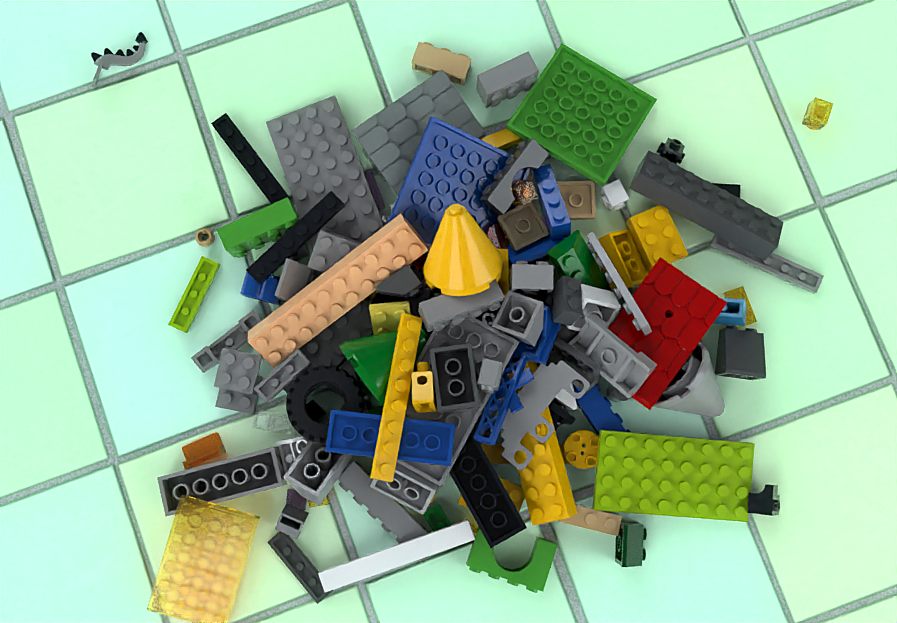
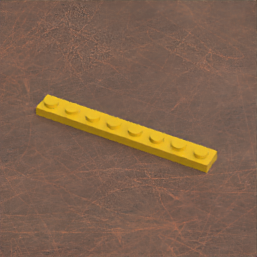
[370,313,423,482]

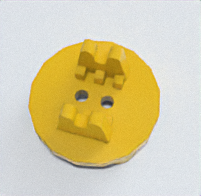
[563,430,599,469]

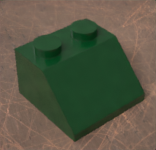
[615,522,647,567]

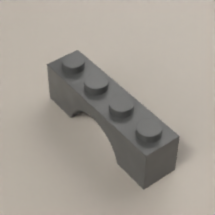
[480,139,549,214]

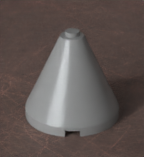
[653,342,725,417]

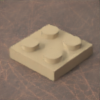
[557,181,596,220]

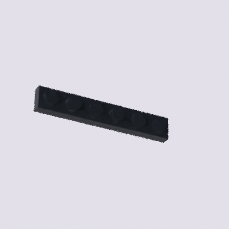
[211,113,293,204]
[246,191,345,285]

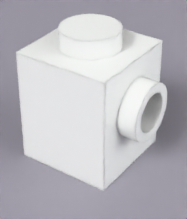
[599,179,629,211]

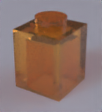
[512,180,539,206]

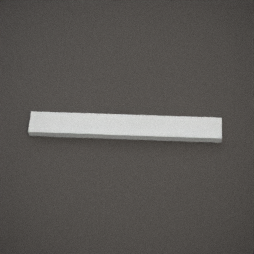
[318,519,475,592]

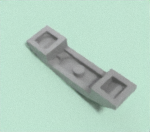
[191,310,262,373]

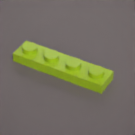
[168,256,221,333]

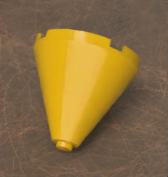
[423,204,504,296]

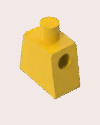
[412,362,437,413]

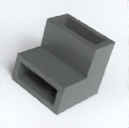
[275,503,309,539]

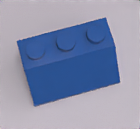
[506,231,564,270]

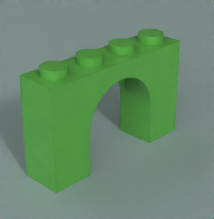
[466,526,557,593]

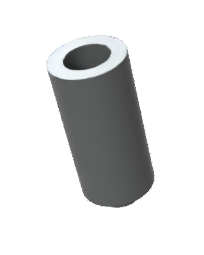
[606,384,631,402]

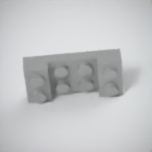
[568,313,657,399]

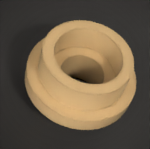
[195,228,215,247]

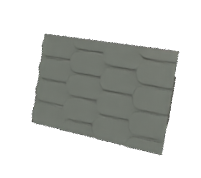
[351,69,485,196]

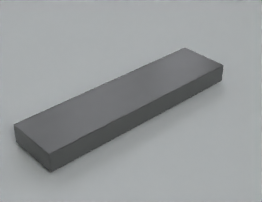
[267,532,333,604]

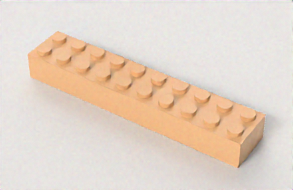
[247,213,428,368]

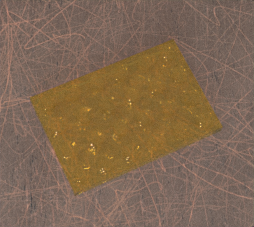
[147,495,260,623]

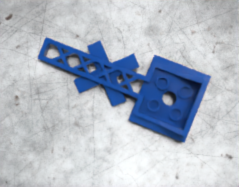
[474,306,561,446]

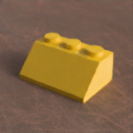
[594,229,648,292]

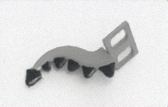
[91,32,148,87]

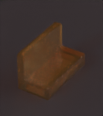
[182,432,227,470]

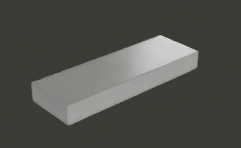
[253,349,312,403]

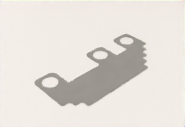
[501,361,590,470]

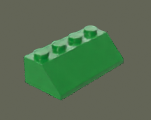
[546,230,611,291]

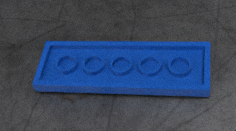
[325,409,455,466]

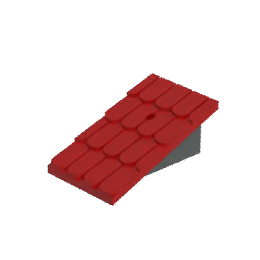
[601,257,727,410]

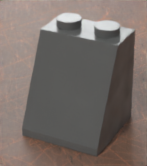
[715,325,766,381]

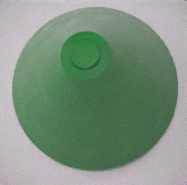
[339,328,428,406]

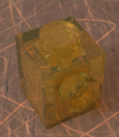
[802,97,833,130]

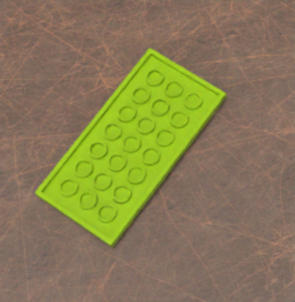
[592,429,755,522]

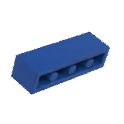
[532,164,571,241]
[574,383,631,436]

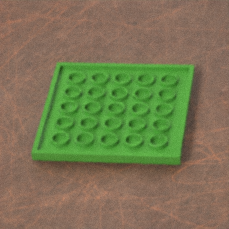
[505,44,657,187]

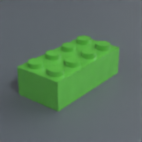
[216,197,300,258]

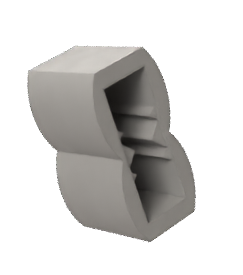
[477,359,503,394]

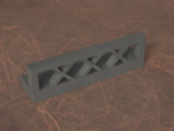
[544,337,601,393]

